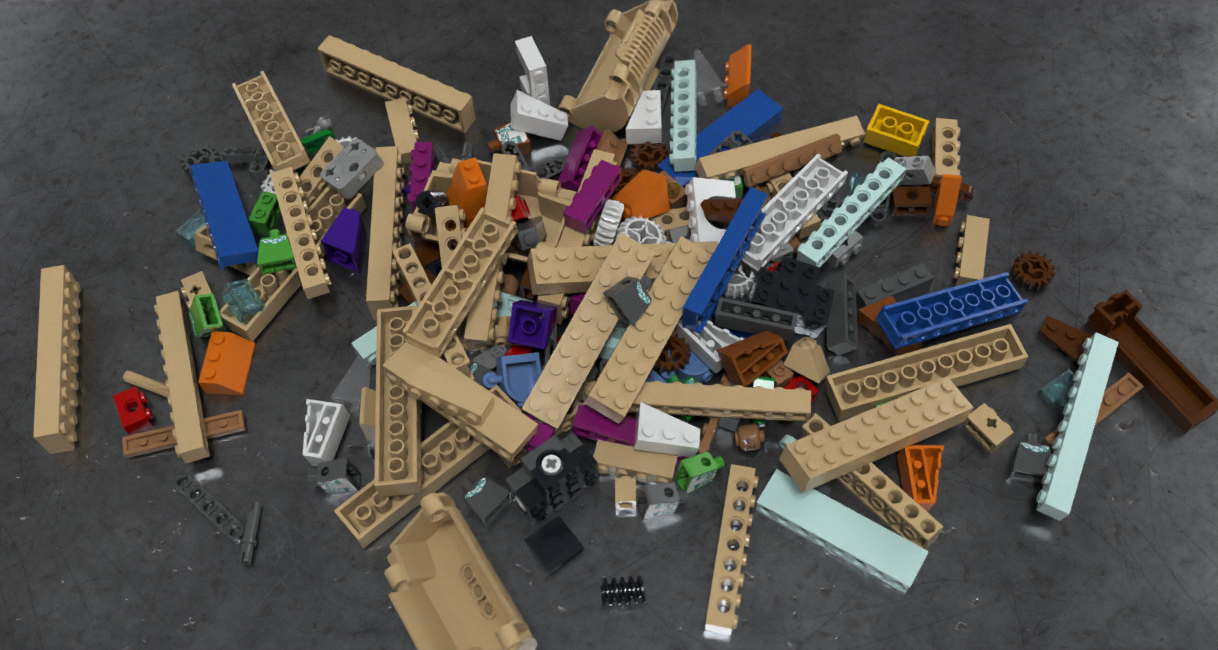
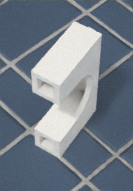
[515,36,550,105]
[685,177,736,244]

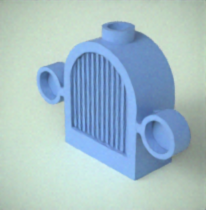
[660,337,713,383]
[481,352,542,407]

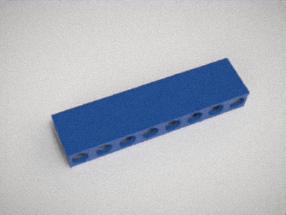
[657,89,783,188]
[191,161,258,271]
[682,187,768,334]
[876,272,1028,349]

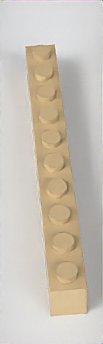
[695,116,865,180]
[464,153,521,345]
[154,291,210,463]
[628,381,811,422]

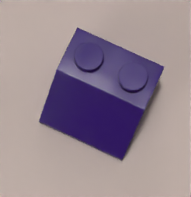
[508,300,557,349]

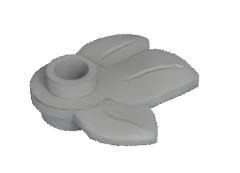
[471,345,508,369]

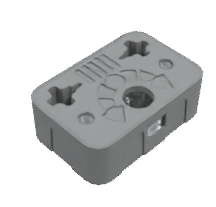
[320,139,383,199]

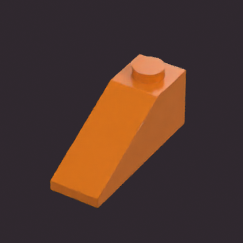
[932,174,962,226]

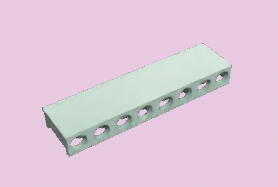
[756,469,929,593]

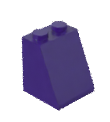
[320,207,367,274]

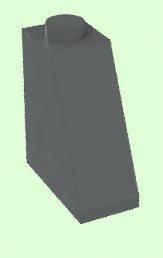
[511,216,547,251]

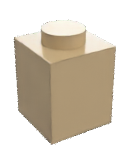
[615,476,636,509]

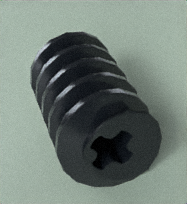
[415,191,449,215]
[601,575,646,606]

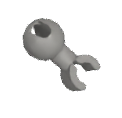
[305,116,331,136]

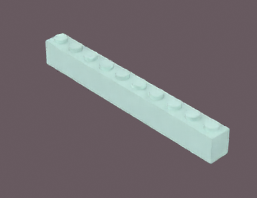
[1036,332,1118,521]

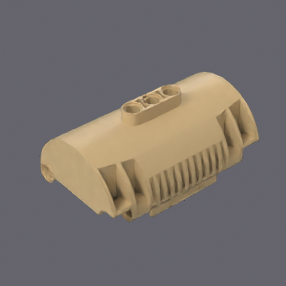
[557,0,678,133]
[406,158,576,264]
[384,493,538,650]

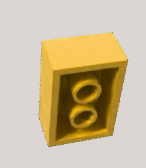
[864,104,929,157]

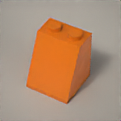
[446,157,488,222]
[611,169,670,220]

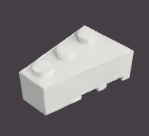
[510,90,568,141]
[626,90,662,144]
[676,318,744,374]
[303,399,350,466]
[634,402,700,457]

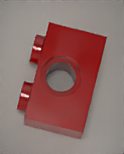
[113,386,153,435]

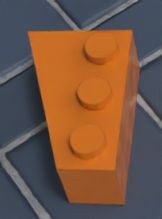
[897,445,944,512]

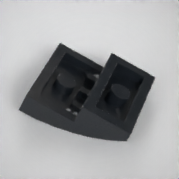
[524,516,585,574]

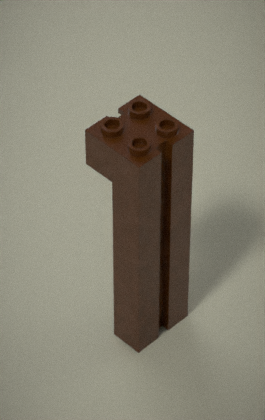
[1085,290,1218,434]

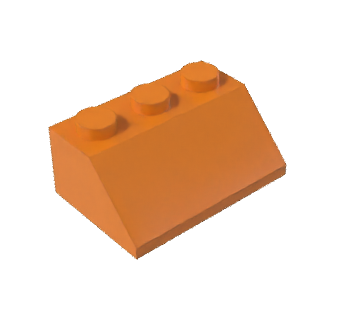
[724,44,752,106]
[198,331,256,395]

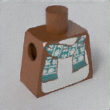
[487,121,531,156]

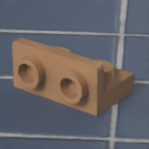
[597,129,628,167]

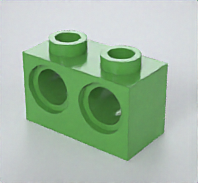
[248,191,281,235]

